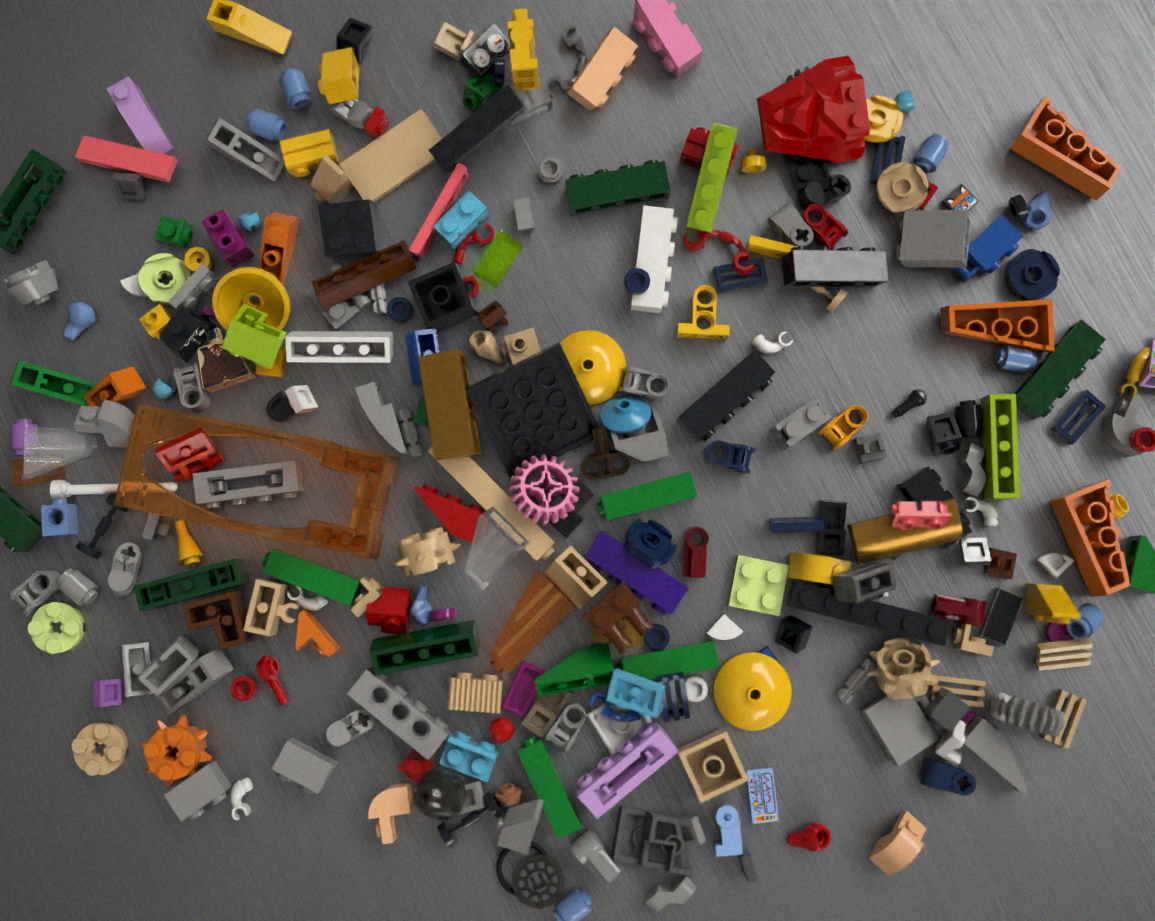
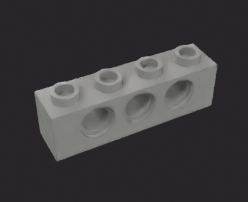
[347,667,451,760]

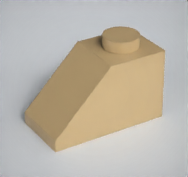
[310,155,354,205]

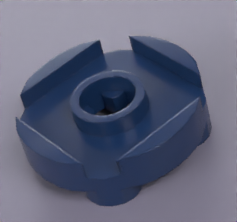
[1005,249,1060,301]
[624,519,676,569]

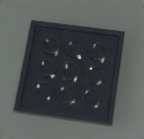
[466,342,599,479]

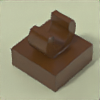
[476,300,509,334]
[984,548,1017,579]

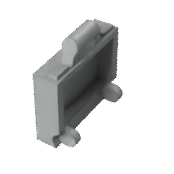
[861,694,939,766]

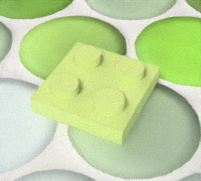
[728,555,789,616]

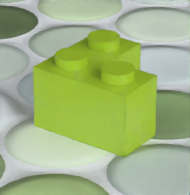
[222,304,287,368]

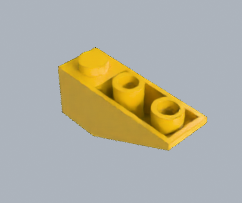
[206,0,292,56]
[1025,583,1080,624]

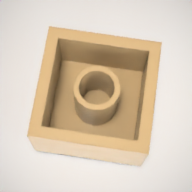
[678,728,749,803]

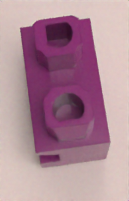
[202,209,255,268]

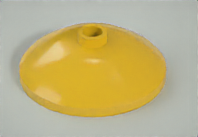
[212,267,290,331]
[560,330,626,406]
[713,652,792,731]

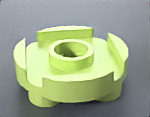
[138,253,191,305]
[28,602,84,654]

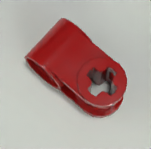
[801,204,849,250]

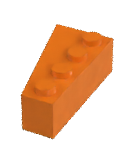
[1010,96,1122,201]
[940,299,1055,352]
[1049,479,1130,597]

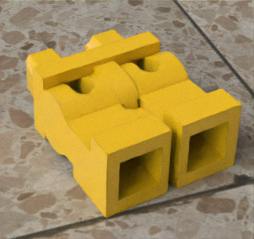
[507,8,540,91]

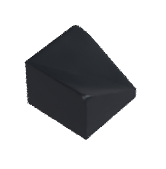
[775,615,813,654]

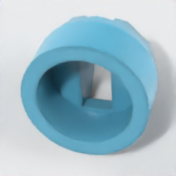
[895,89,914,111]
[238,211,261,232]
[152,378,176,399]

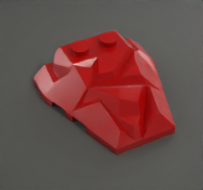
[757,55,870,163]

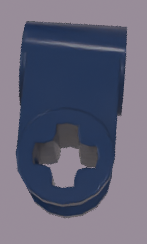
[704,440,755,474]
[920,758,976,796]

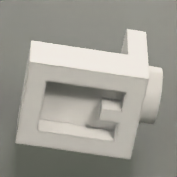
[935,720,966,766]

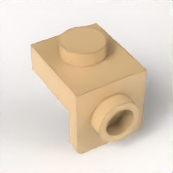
[433,22,474,61]

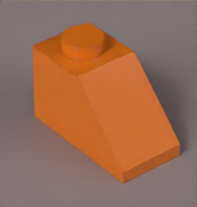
[84,366,146,407]

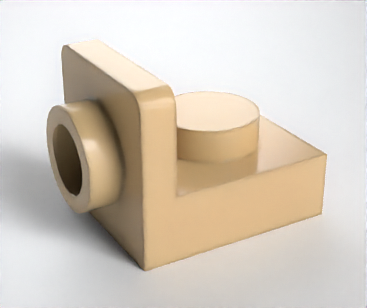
[351,577,383,618]
[952,623,994,657]

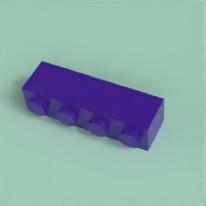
[584,530,689,615]

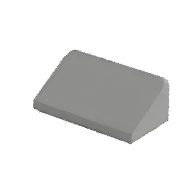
[119,642,153,697]

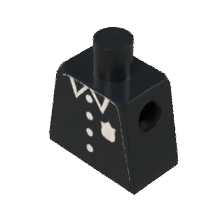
[159,308,217,363]

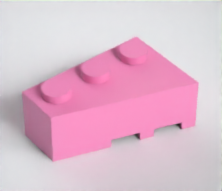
[633,0,703,78]

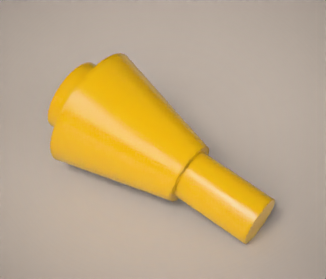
[174,520,204,568]

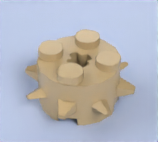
[393,526,461,576]
[867,638,940,700]

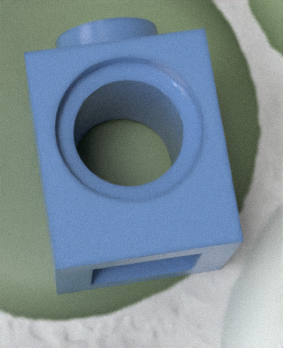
[41,499,79,537]

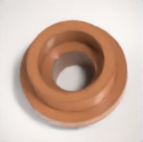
[495,783,521,806]

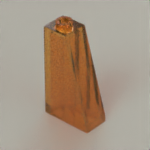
[490,570,575,674]

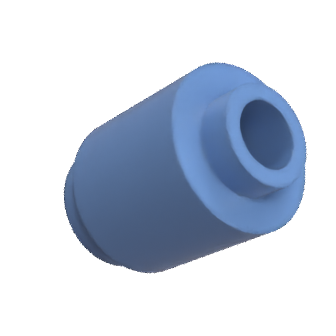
[279,68,311,109]
[247,109,287,141]
[913,134,949,173]
[995,344,1037,373]
[1067,603,1104,639]
[553,889,593,921]

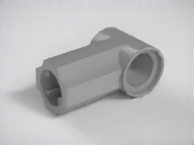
[569,829,621,886]

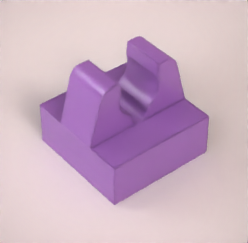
[91,678,122,707]

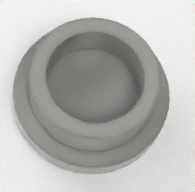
[538,158,563,183]

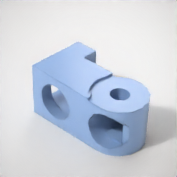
[713,802,743,857]

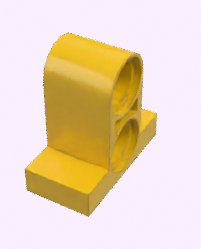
[676,285,730,340]

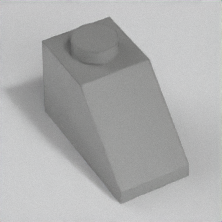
[495,799,544,855]

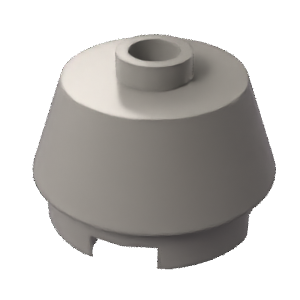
[4,260,58,305]

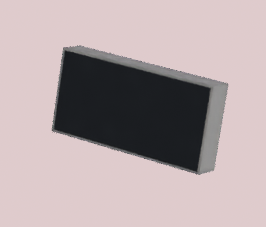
[978,588,1024,646]

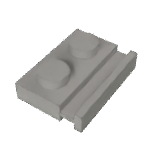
[168,264,219,311]

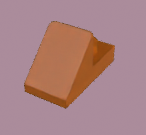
[295,610,341,657]

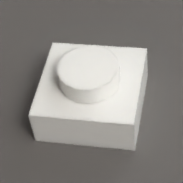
[285,385,318,414]

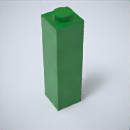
[597,471,697,522]
[262,548,363,606]
[617,640,719,680]
[517,736,582,840]

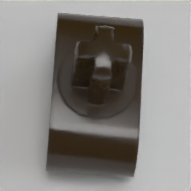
[581,427,630,480]

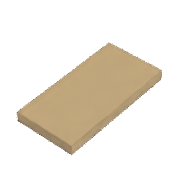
[339,109,442,203]

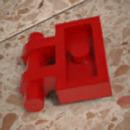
[155,427,224,482]

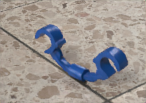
[589,680,667,722]

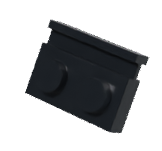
[781,153,830,193]

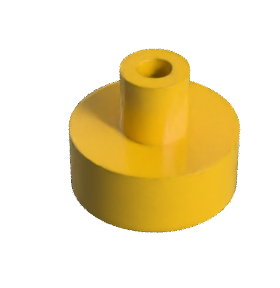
[741,148,767,173]
[184,247,212,272]

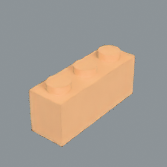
[566,27,638,111]

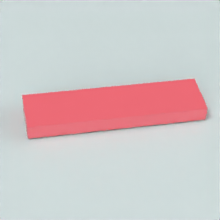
[75,136,178,183]
[409,163,469,260]

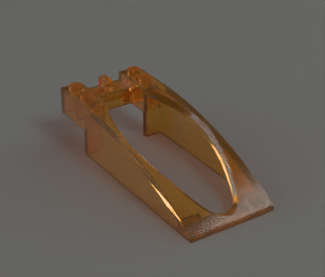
[114,404,400,559]

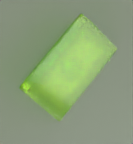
[474,229,523,288]

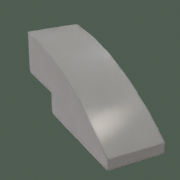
[355,382,409,456]

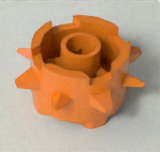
[141,715,212,788]

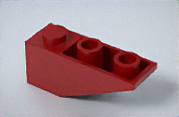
[414,484,489,545]

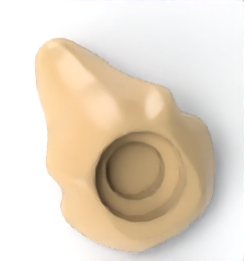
[468,330,504,365]

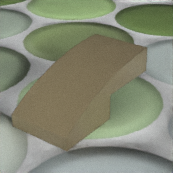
[521,691,573,739]

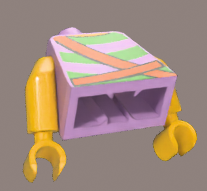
[1117,340,1155,396]

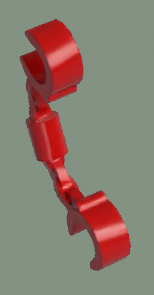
[453,224,494,298]
[683,230,754,275]

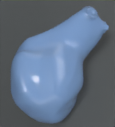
[1023,191,1052,230]
[64,302,95,340]
[409,583,432,626]

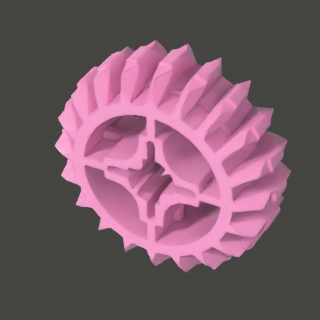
[509,454,579,525]

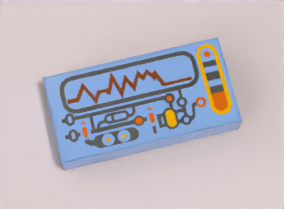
[746,767,779,824]

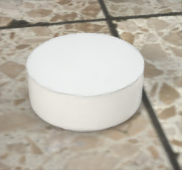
[685,676,708,703]

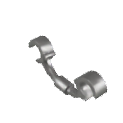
[545,25,587,99]

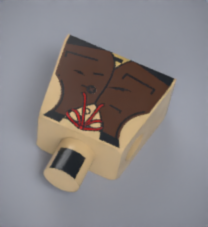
[197,328,256,393]

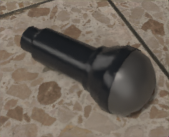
[891,389,927,418]

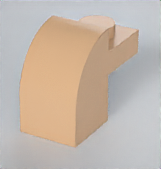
[368,782,414,844]
[869,811,927,876]

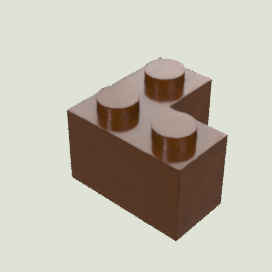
[182,591,254,649]

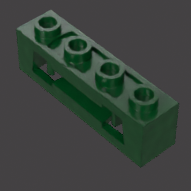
[0,149,67,255]
[134,558,250,612]

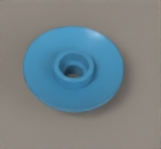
[600,395,651,434]

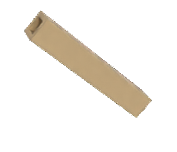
[428,446,555,561]

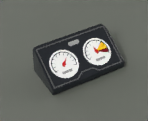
[461,24,511,79]

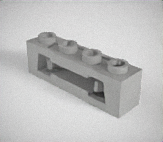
[193,460,304,509]

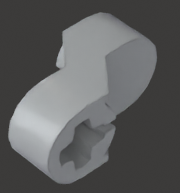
[324,97,373,129]
[959,442,987,497]
[108,542,142,596]
[324,708,375,748]
[643,875,697,914]

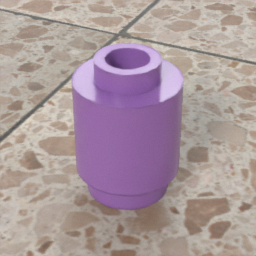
[10,419,39,456]

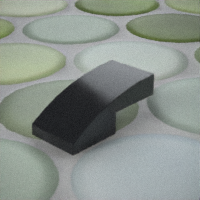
[817,499,847,556]

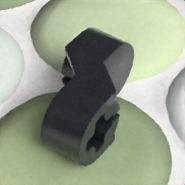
[798,174,851,208]

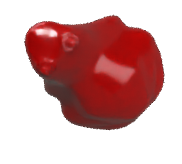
[786,822,831,852]

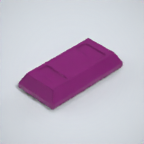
[501,660,546,719]

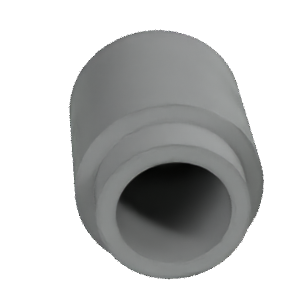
[57,568,98,606]

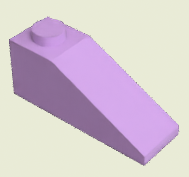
[107,76,174,154]

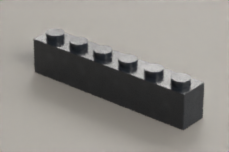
[786,581,951,646]

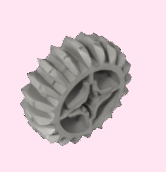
[990,692,1065,737]

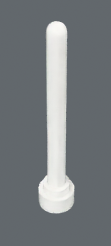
[50,480,178,500]

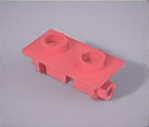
[891,501,950,530]

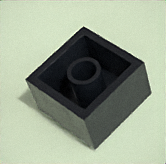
[318,199,380,258]
[408,262,479,332]

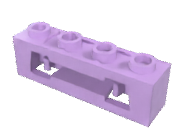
[574,719,679,819]

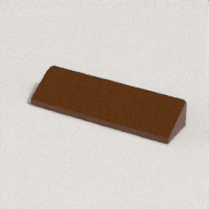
[311,240,416,309]

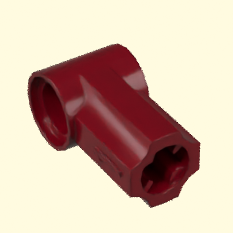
[683,526,709,578]
[931,594,987,627]

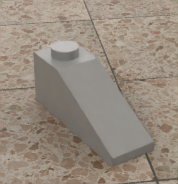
[203,118,285,182]
[154,648,234,717]
[963,716,1029,795]

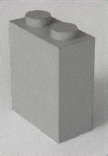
[896,210,972,268]

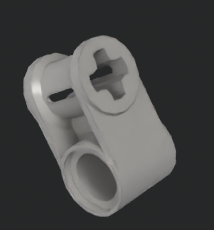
[767,203,814,249]
[173,361,210,413]
[619,366,669,400]
[9,570,61,617]
[543,701,586,754]

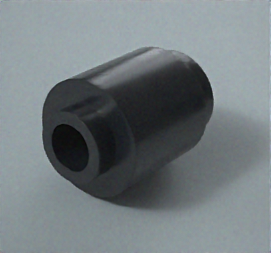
[955,400,983,438]

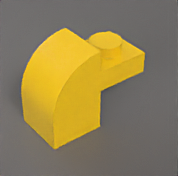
[787,552,851,585]

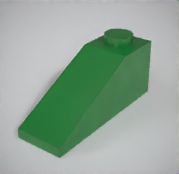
[9,360,98,406]
[535,644,614,697]

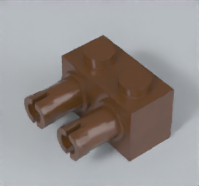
[582,582,654,654]

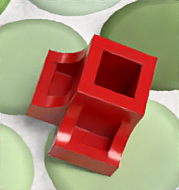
[366,586,411,634]

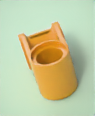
[818,405,868,451]

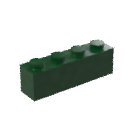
[565,160,671,216]
[1014,319,1106,420]
[0,485,43,552]
[369,620,480,676]

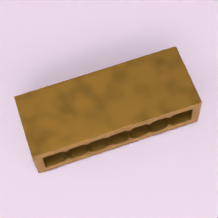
[418,349,482,460]
[847,499,962,565]

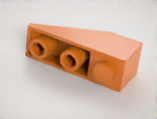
[259,212,299,286]

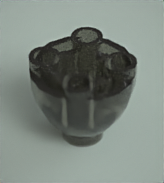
[413,767,466,820]

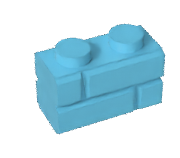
[433,190,489,250]

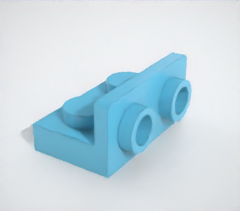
[606,668,666,718]
[439,731,499,782]

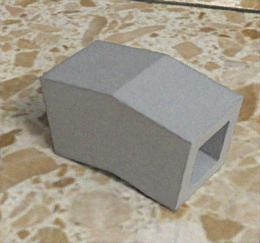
[513,197,534,231]

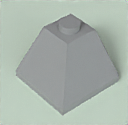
[610,402,669,462]

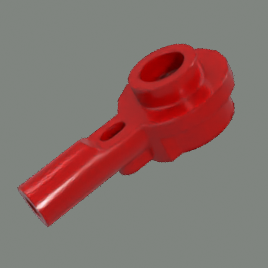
[256,655,289,706]

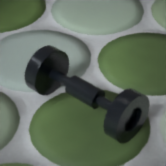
[76,493,132,559]
[437,791,504,849]

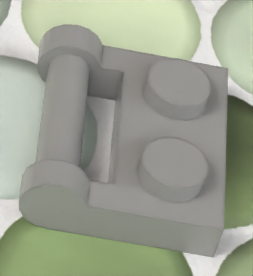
[304,263,372,331]

